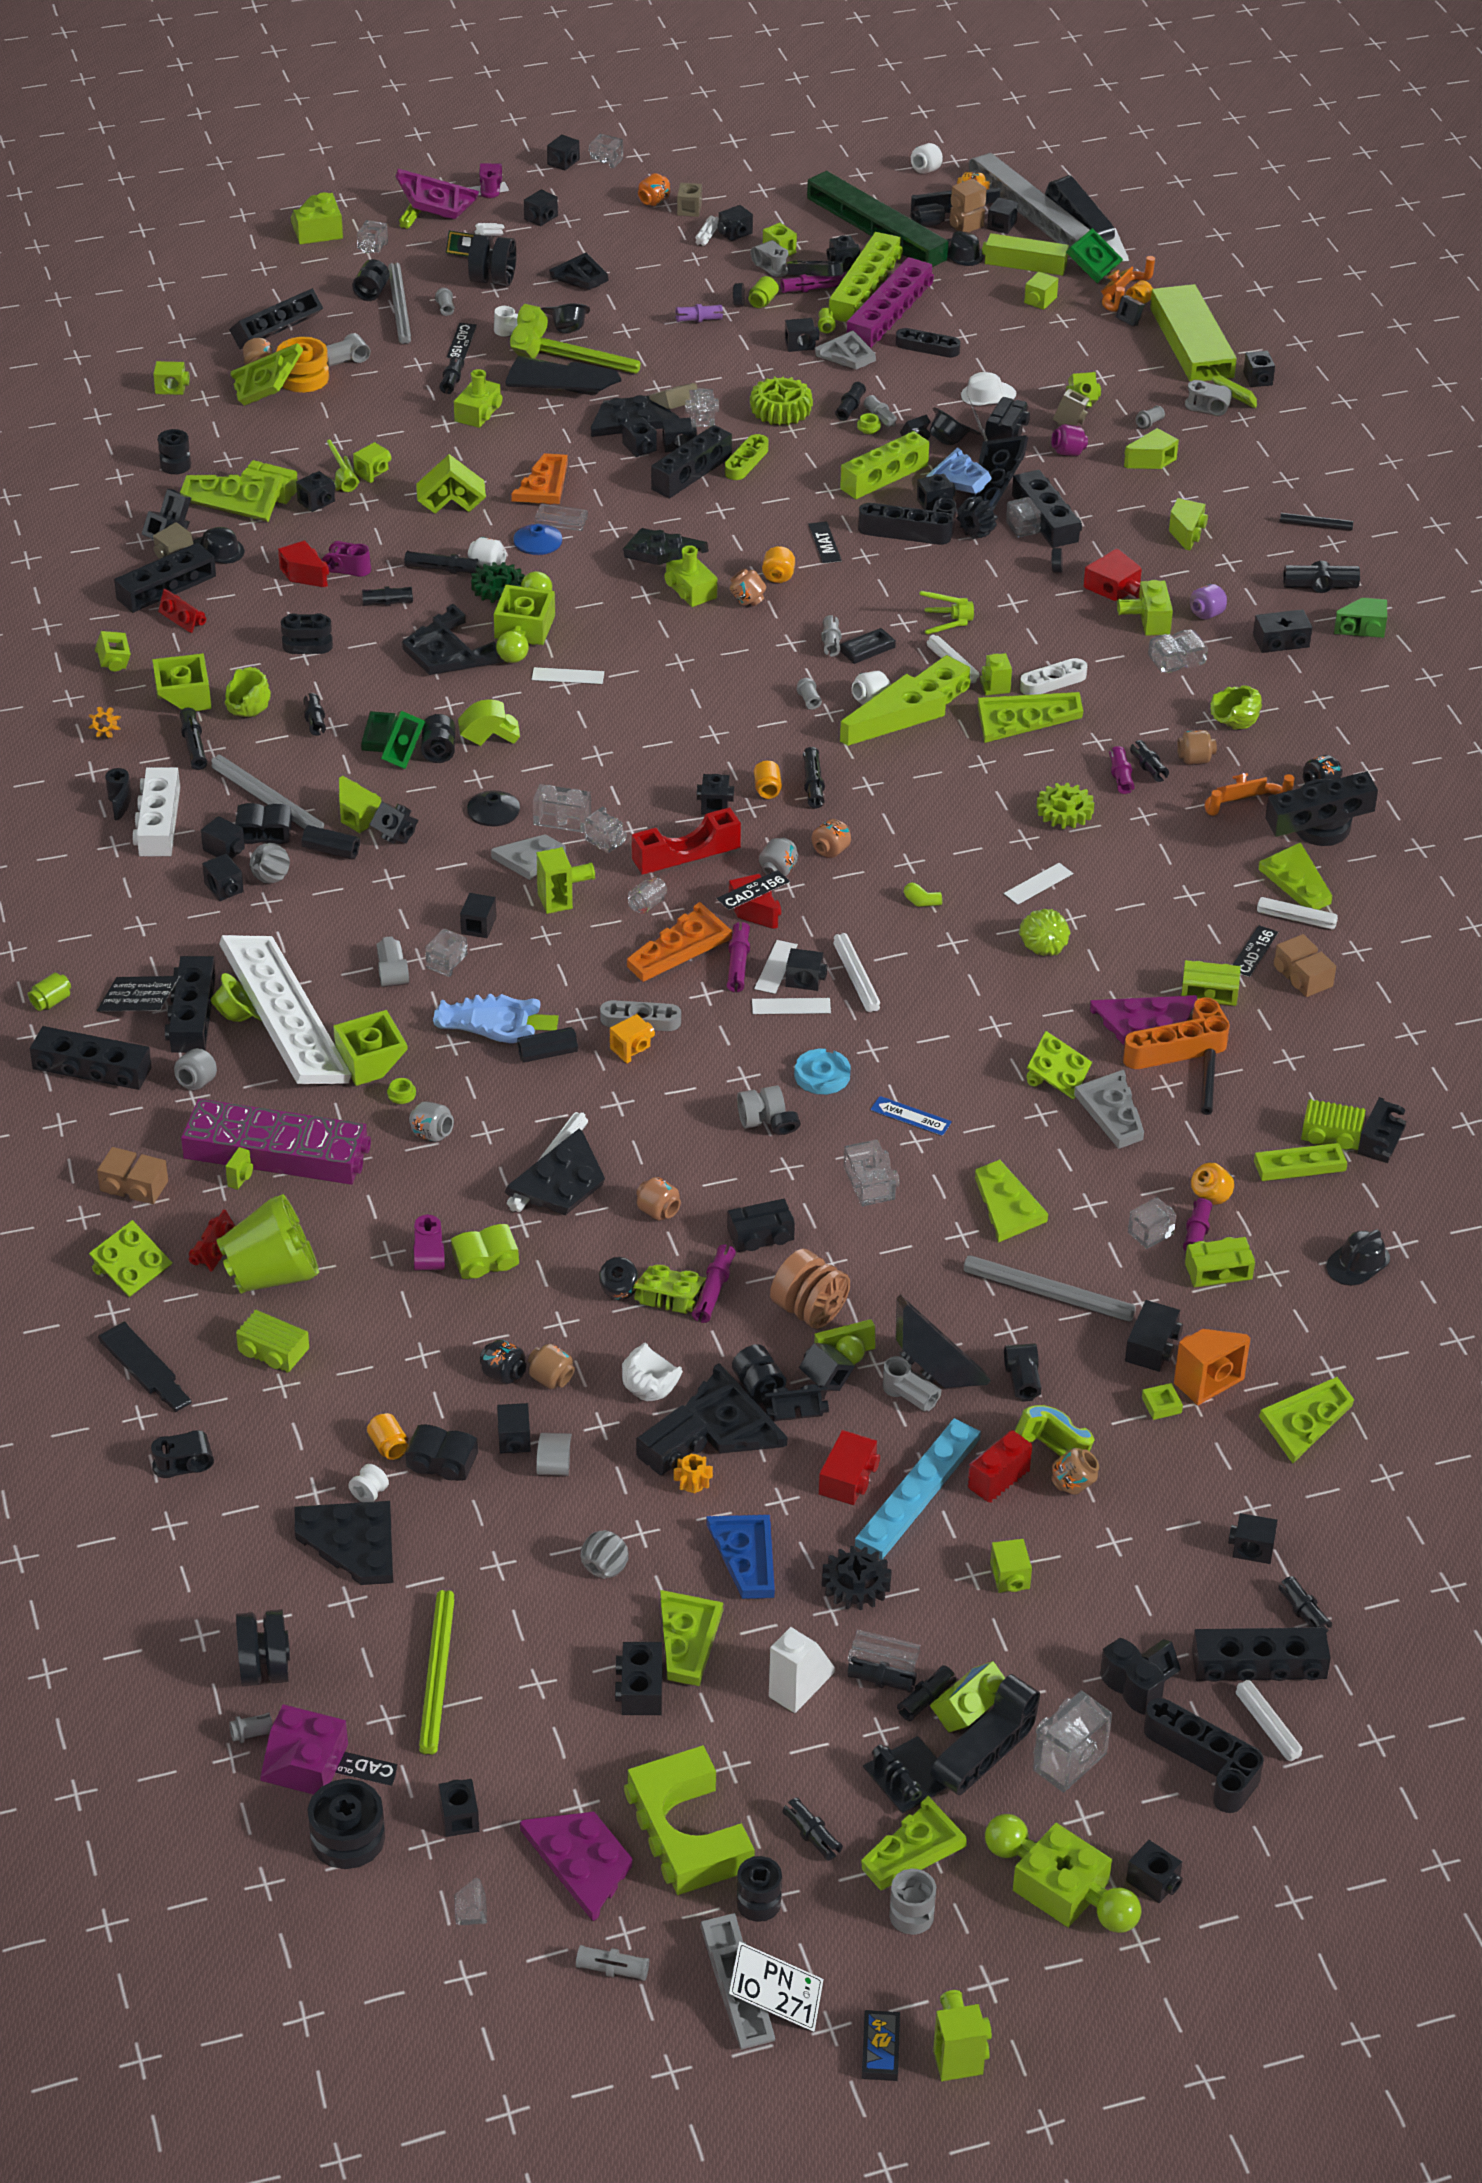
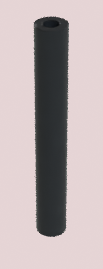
[1280,513,1354,530]
[1201,1049,1216,1115]

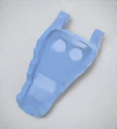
[433,994,540,1043]

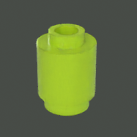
[748,276,779,308]
[28,972,71,1011]

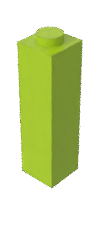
[982,233,1069,276]

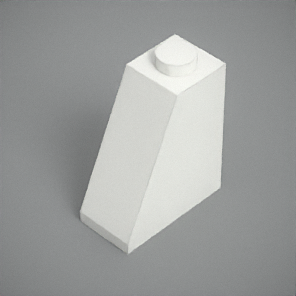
[769,1627,835,1713]

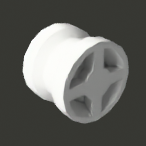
[349,1464,389,1502]

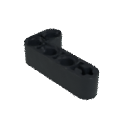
[1045,175,1115,242]
[858,498,956,545]
[930,1674,1040,1796]
[1144,1698,1264,1813]

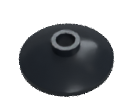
[467,790,520,827]

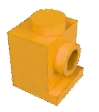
[610,1014,655,1064]

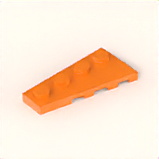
[627,902,732,982]

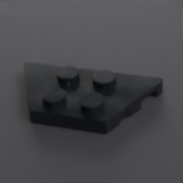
[591,395,680,437]
[623,528,709,565]
[505,1128,605,1215]
[685,1363,788,1454]

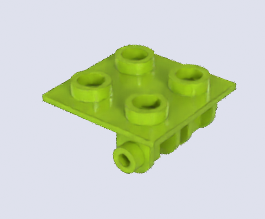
[1026,1031,1092,1099]
[89,1220,173,1297]
[634,1265,706,1314]

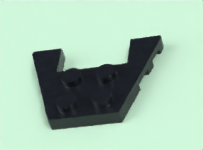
[402,604,505,675]

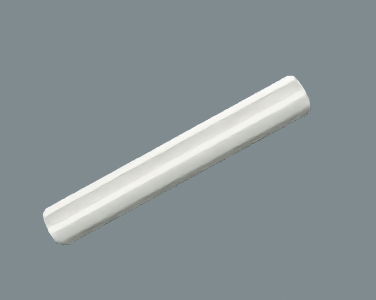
[833,933,880,1013]

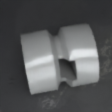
[737,1085,786,1129]
[889,1869,936,1935]

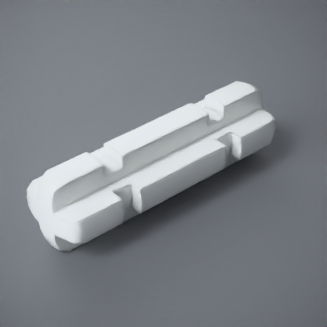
[695,215,719,246]

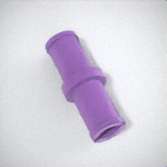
[675,304,723,323]

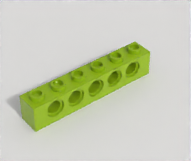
[829,232,903,323]

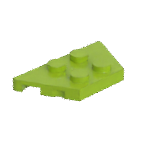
[230,343,303,406]

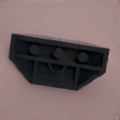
[896,1294,991,1388]

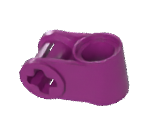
[479,163,502,198]
[322,541,371,577]
[413,1214,445,1271]

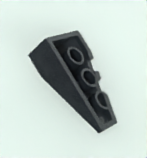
[970,435,1028,508]

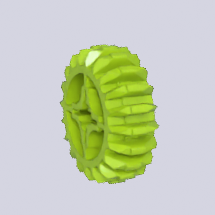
[750,376,813,426]

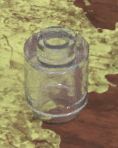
[627,877,667,914]

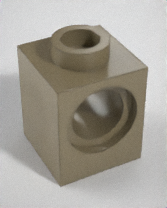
[677,183,702,217]

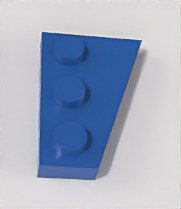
[706,1515,775,1599]

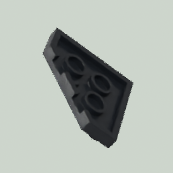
[294,1501,393,1585]

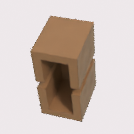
[949,179,986,232]
[1274,934,1336,997]
[97,1147,168,1205]

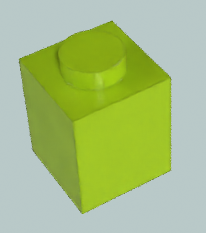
[1024,272,1058,310]

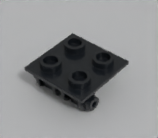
[863,1736,948,1813]

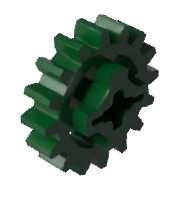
[471,562,525,603]

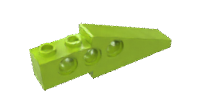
[840,655,971,746]

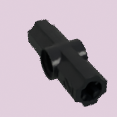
[1283,560,1360,593]

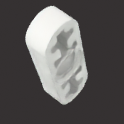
[1020,658,1087,695]

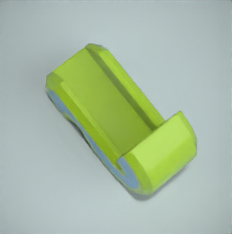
[1015,1405,1095,1457]

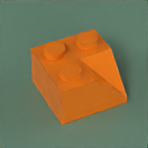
[1174,1329,1250,1406]

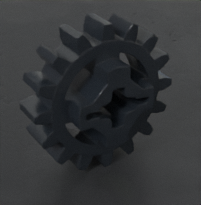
[821,1546,892,1610]

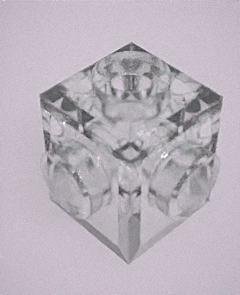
[685,388,719,427]

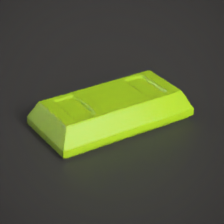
[1212,375,1257,408]

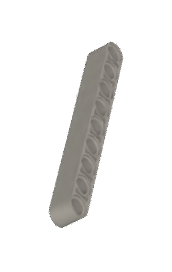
[969,153,1089,248]

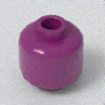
[1051,424,1088,457]

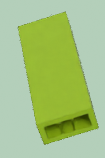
[1150,284,1237,382]

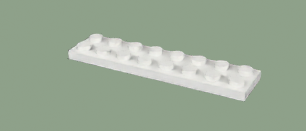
[219,935,352,1084]

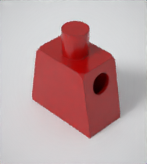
[1083,548,1142,601]

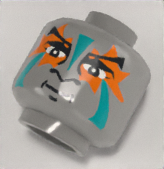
[759,838,799,876]
[409,1101,454,1142]

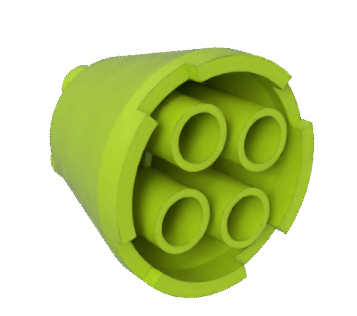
[216,1194,320,1294]

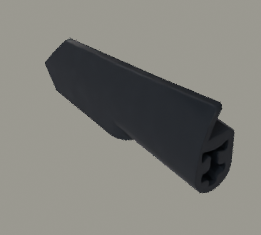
[505,355,621,395]

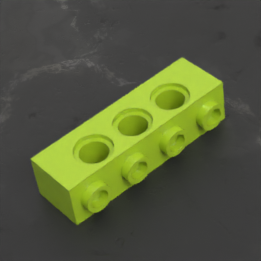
[840,431,929,500]

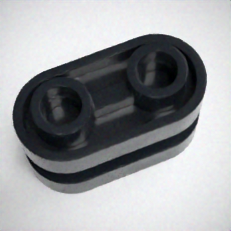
[280,613,333,654]

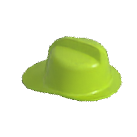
[211,973,262,1022]

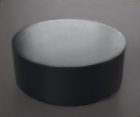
[733,283,745,306]
[1051,548,1063,573]
[770,1111,801,1135]

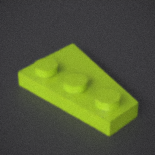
[1258,842,1332,910]
[975,1159,1048,1243]
[1259,1377,1354,1463]
[660,1590,723,1686]
[861,1796,967,1891]

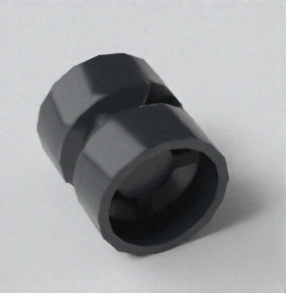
[352,259,390,301]
[157,429,191,475]
[421,714,455,763]
[732,1344,786,1403]
[736,1856,782,1922]

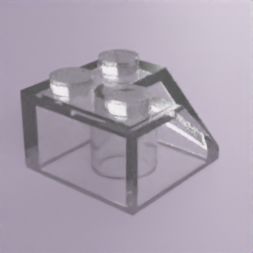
[1033,1690,1112,1793]

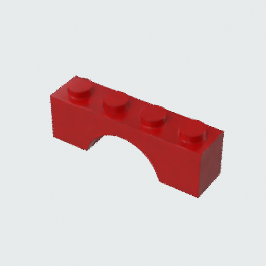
[632,807,741,875]

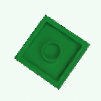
[1066,228,1123,284]

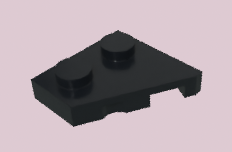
[549,252,609,290]

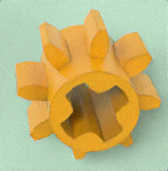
[89,707,121,738]
[674,1454,713,1493]

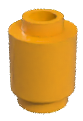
[754,761,782,799]
[367,1413,408,1460]

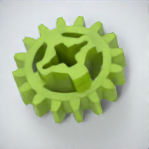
[1036,783,1095,829]

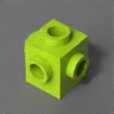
[1066,372,1101,409]

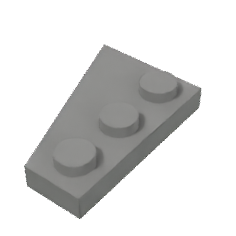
[1074,1070,1144,1149]

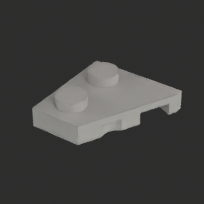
[815,331,876,370]
[491,834,566,880]

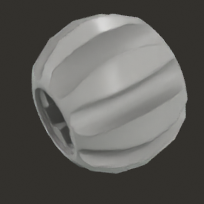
[249,843,290,883]
[580,1530,628,1579]

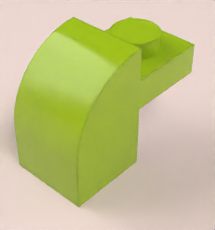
[458,700,520,746]

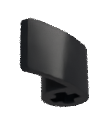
[105,768,132,820]

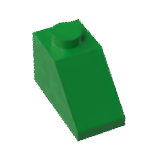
[381,711,425,769]

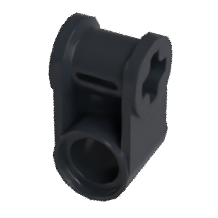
[151,1430,214,1478]

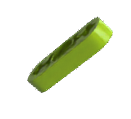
[725,434,769,480]

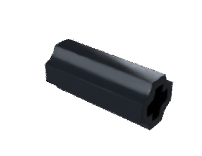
[301,825,360,860]
[517,1027,578,1063]

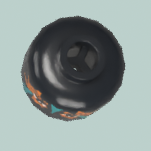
[1303,755,1343,783]
[599,1257,639,1300]
[480,1339,527,1384]

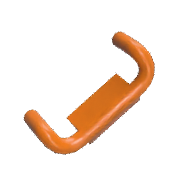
[1101,256,1155,312]
[1204,773,1294,816]

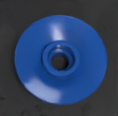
[514,524,562,555]

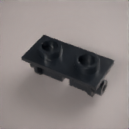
[763,1384,829,1422]

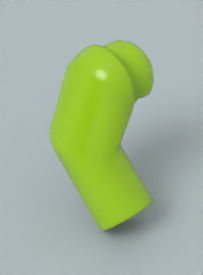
[904,883,942,907]

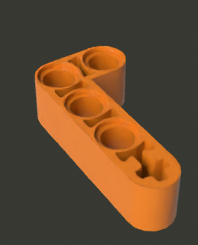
[1123,997,1230,1069]

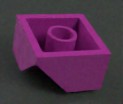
[260,1704,348,1795]

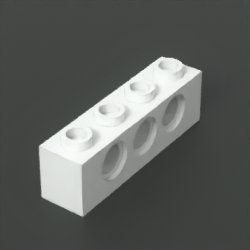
[133,768,180,856]

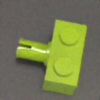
[454,369,503,428]
[665,546,718,607]
[1117,580,1173,636]
[536,847,595,914]
[933,1990,992,2082]

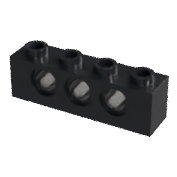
[229,288,324,350]
[651,425,732,499]
[1012,470,1082,548]
[114,543,216,613]
[1265,771,1378,837]
[165,956,216,1053]
[29,1026,152,1090]
[1192,1627,1331,1682]

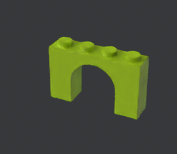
[624,1745,755,1895]

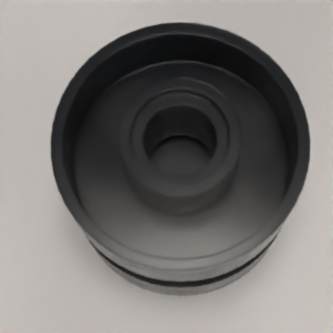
[468,234,517,286]

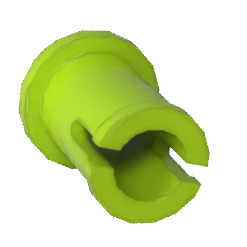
[818,308,836,333]

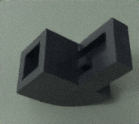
[142,489,191,540]

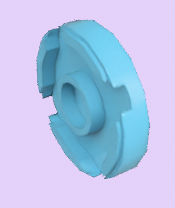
[794,1048,851,1095]

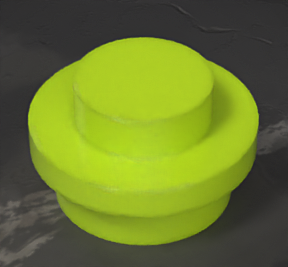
[857,413,881,434]
[387,1078,416,1104]

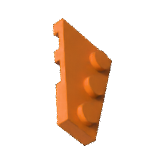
[511,453,568,505]

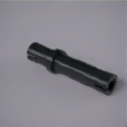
[404,551,479,574]
[179,707,207,770]
[803,747,825,809]

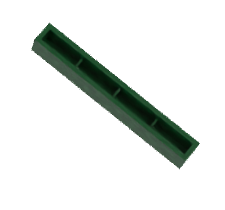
[807,171,948,267]

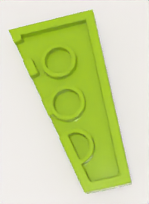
[180,474,284,522]
[977,692,1083,743]

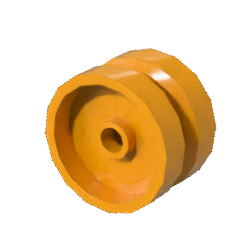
[276,337,329,393]

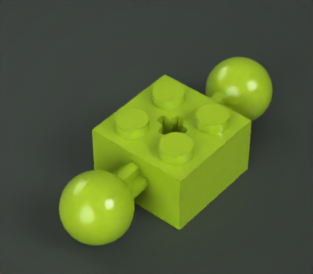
[494,571,555,663]
[985,1814,1141,1933]

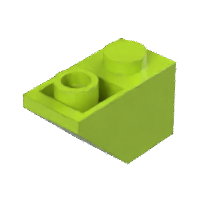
[1124,428,1179,469]
[1169,498,1208,551]
[339,776,381,833]

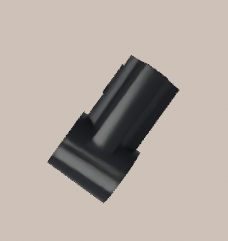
[1004,1343,1041,1402]

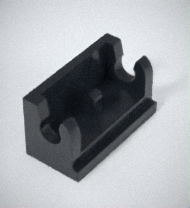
[1358,1097,1407,1163]

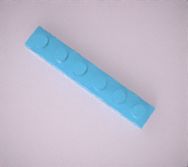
[855,1418,981,1560]

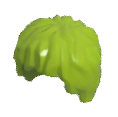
[225,667,271,717]
[1210,685,1262,729]
[1019,909,1071,956]

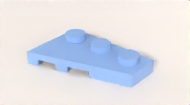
[926,447,992,494]

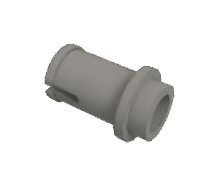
[435,288,455,316]
[1136,405,1165,429]
[796,678,822,709]
[229,1712,273,1743]

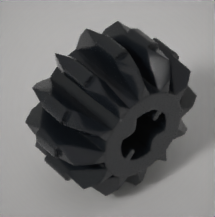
[956,496,998,539]

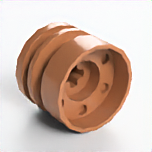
[770,1248,850,1329]

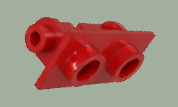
[158,589,207,633]
[189,1209,235,1272]

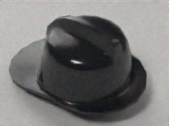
[946,231,984,266]
[541,303,591,334]
[929,407,982,445]
[193,527,245,564]
[1326,1229,1390,1286]

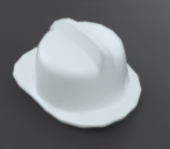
[961,372,1016,406]

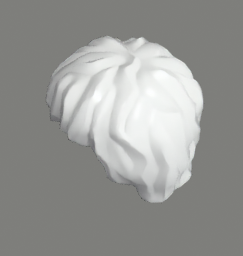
[622,1342,683,1401]

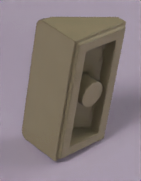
[649,383,700,409]

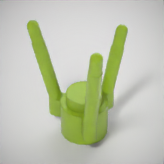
[317,439,360,492]
[919,591,974,634]

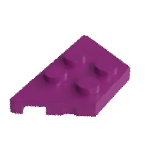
[395,169,479,219]
[1090,995,1197,1045]
[520,1812,632,1921]

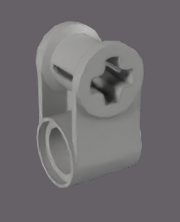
[750,240,788,277]
[1185,380,1232,416]

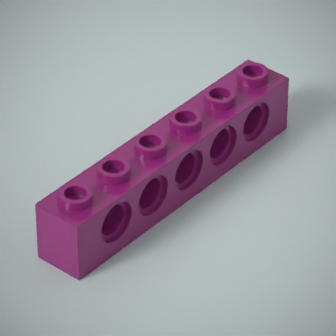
[846,257,934,348]

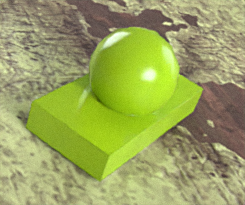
[814,1319,875,1365]

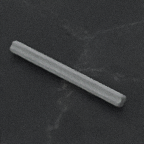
[388,262,411,344]
[211,755,324,829]
[964,1255,1136,1322]

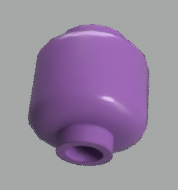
[1190,584,1227,620]

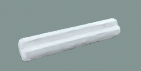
[474,223,505,236]
[927,635,980,683]
[1257,897,1338,930]
[1236,1680,1303,1761]

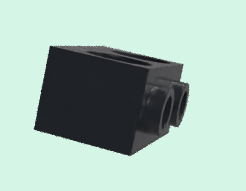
[615,1642,662,1715]

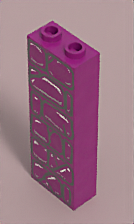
[181,1098,371,1185]

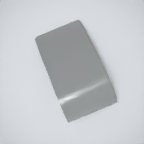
[537,1433,572,1476]

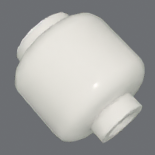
[911,143,943,174]
[468,537,506,569]
[852,671,891,705]

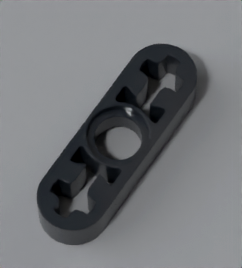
[787,260,843,276]
[896,328,961,358]

